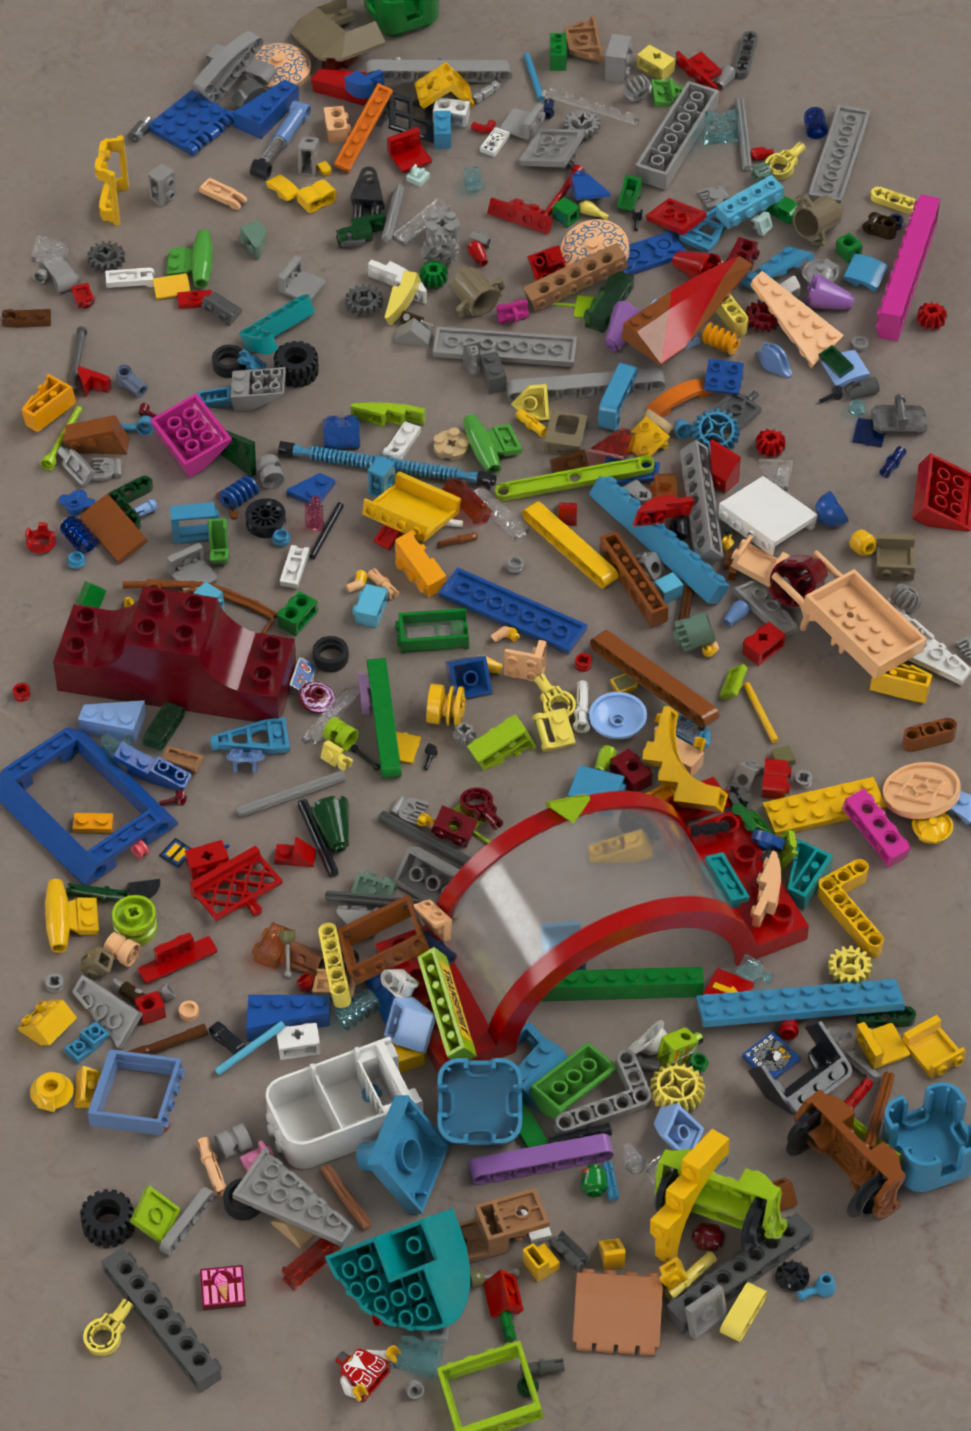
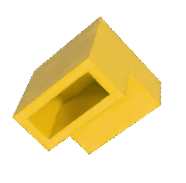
[523,1243,560,1282]

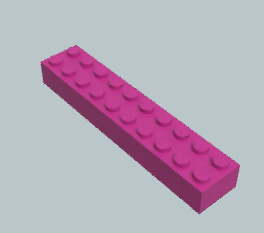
[875,194,940,342]

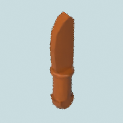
[437,532,478,548]

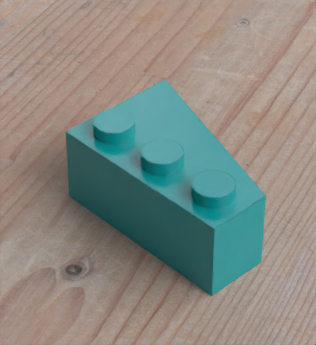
[787,839,833,911]

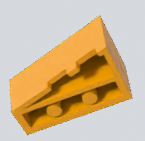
[21,374,77,432]
[395,530,447,598]

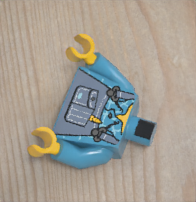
[654,713,711,751]

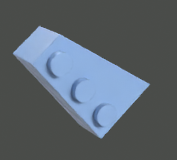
[78,700,146,744]

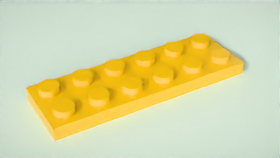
[762,777,887,836]

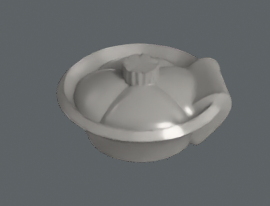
[802,258,839,283]

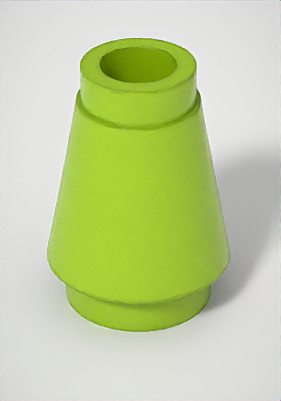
[594,745,617,772]

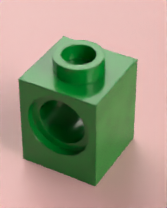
[835,233,863,264]

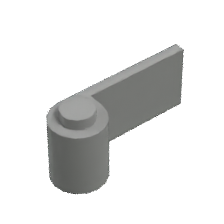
[41,255,81,293]

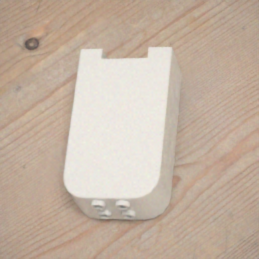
[265,1037,423,1169]

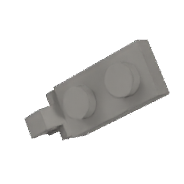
[57,446,96,487]

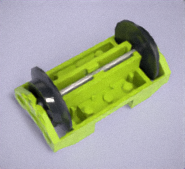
[655,1149,788,1252]

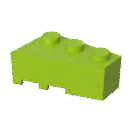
[467,714,537,771]

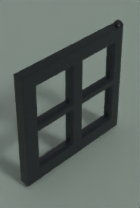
[388,92,434,143]

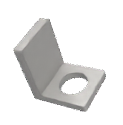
[635,551,666,580]
[731,760,764,792]

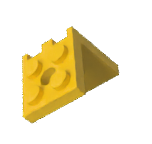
[414,62,475,109]

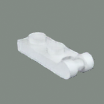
[105,268,155,288]
[382,421,421,462]
[279,545,310,589]

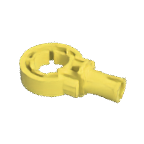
[765,142,806,180]
[534,674,576,720]
[83,1299,134,1357]

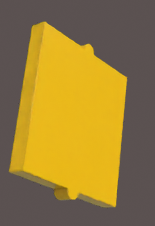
[396,732,421,765]

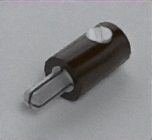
[400,310,433,330]
[112,978,146,1006]

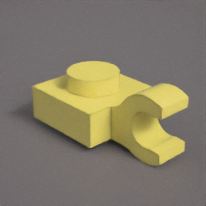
[320,740,353,771]

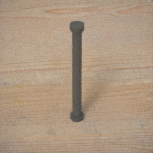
[70,326,88,395]

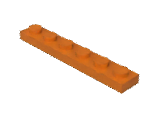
[334,83,393,173]

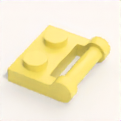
[532,708,576,752]

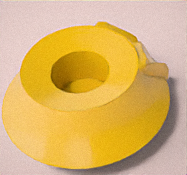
[912,813,953,844]
[30,1072,74,1113]

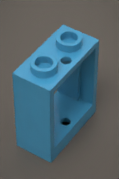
[170,502,219,544]

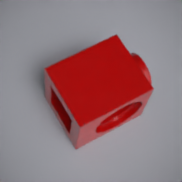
[134,991,166,1025]

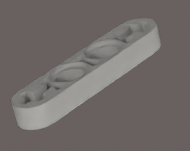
[159,1187,215,1256]

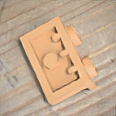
[414,899,452,942]

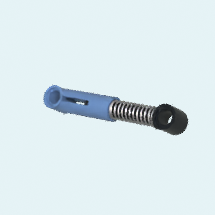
[250,100,311,180]

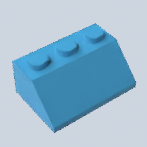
[518,1037,568,1113]

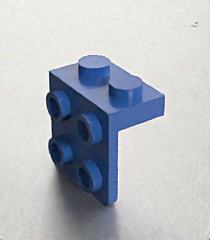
[704,359,744,395]
[323,415,360,449]

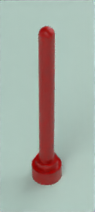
[543,164,585,216]

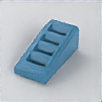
[197,386,233,408]

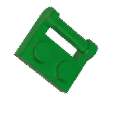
[732,803,774,834]

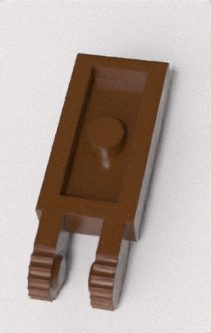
[1,309,51,328]

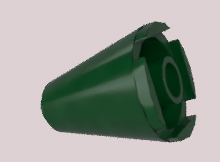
[310,796,349,853]

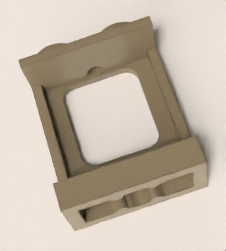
[544,410,588,456]

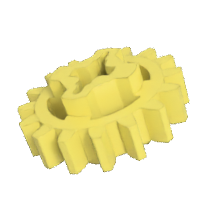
[828,945,872,984]

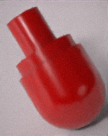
[750,146,774,161]

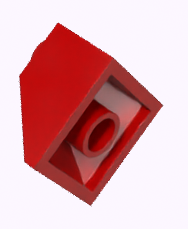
[709,439,741,494]

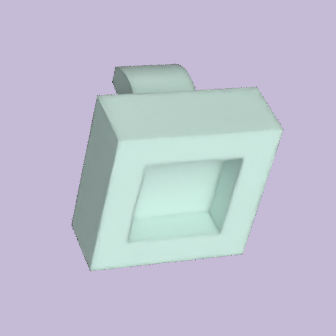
[406,164,430,188]
[751,211,773,236]

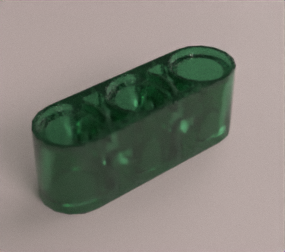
[142,701,185,751]

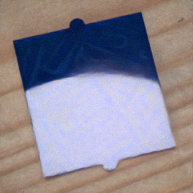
[852,418,885,448]

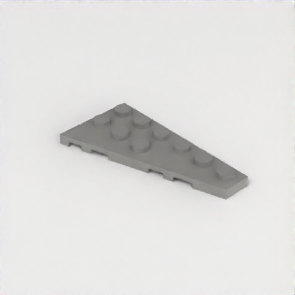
[232,1147,354,1247]

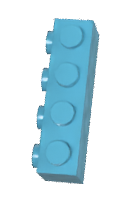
[716,175,784,230]

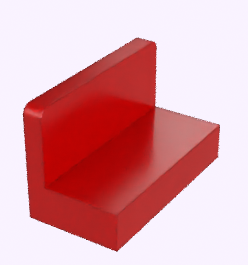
[483,1269,524,1318]

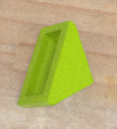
[545,794,590,824]

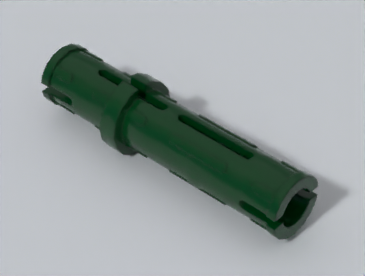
[66,883,128,902]

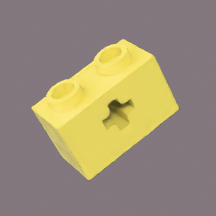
[636,45,675,80]

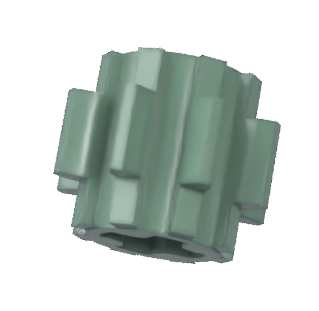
[750,162,773,183]

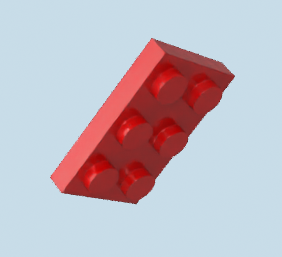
[646,198,707,235]

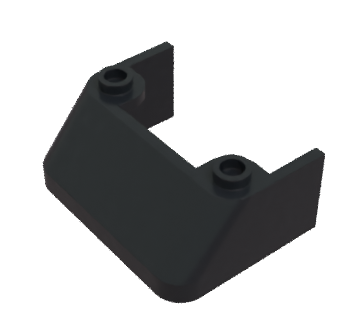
[748,1021,852,1115]

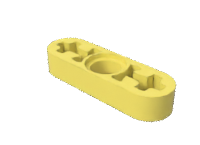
[871,187,917,214]

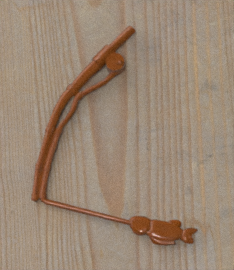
[123,579,277,634]

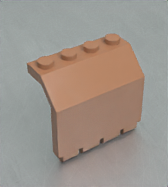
[573,1269,663,1356]

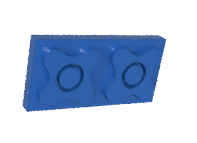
[621,231,686,278]

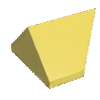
[511,384,550,421]

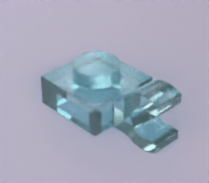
[736,954,773,984]

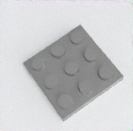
[519,129,585,168]

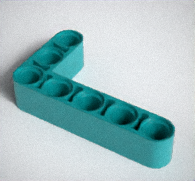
[239,294,315,355]

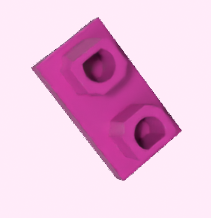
[496,299,529,324]

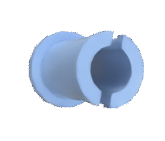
[133,499,158,518]

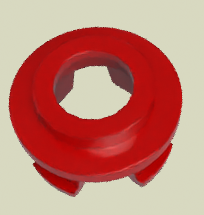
[25,522,56,554]

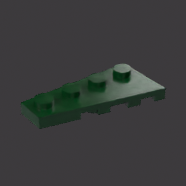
[220,430,256,477]

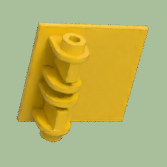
[621,416,670,457]

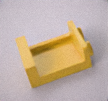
[903,1015,966,1079]

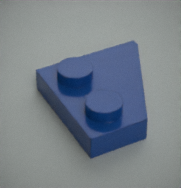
[287,473,336,508]

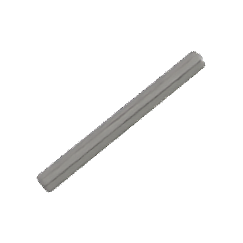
[735,97,752,171]
[236,770,346,817]

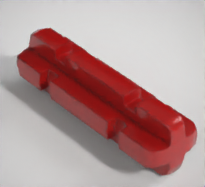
[236,884,262,917]
[844,1077,873,1109]

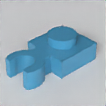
[237,349,266,370]

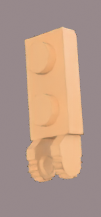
[199,178,247,211]

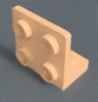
[504,640,546,681]

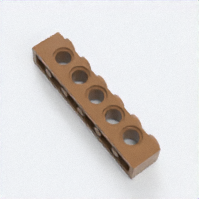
[523,243,628,312]

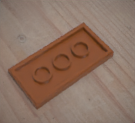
[79,493,148,564]

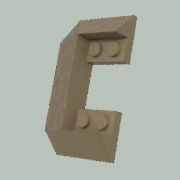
[290,0,386,61]

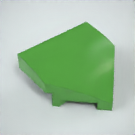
[650,77,684,107]

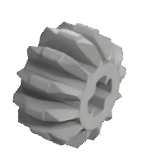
[623,75,652,102]
[890,583,923,613]

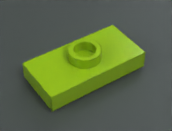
[719,664,748,701]

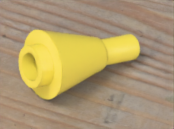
[579,199,609,220]

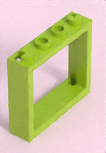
[437,1340,545,1431]

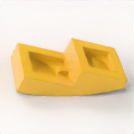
[266,174,299,201]

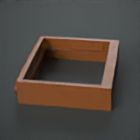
[337,894,429,985]

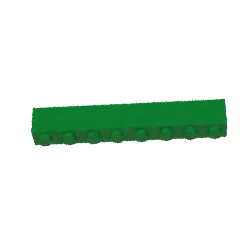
[541,967,704,1002]

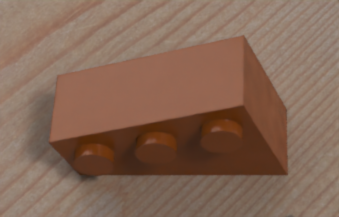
[63,415,130,455]

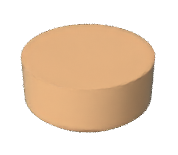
[178,1001,199,1021]

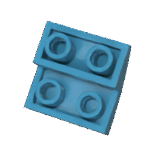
[842,254,889,292]

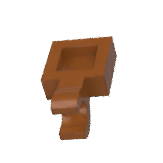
[724,551,738,580]

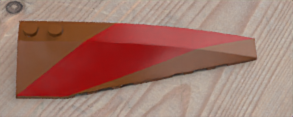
[622,256,753,366]

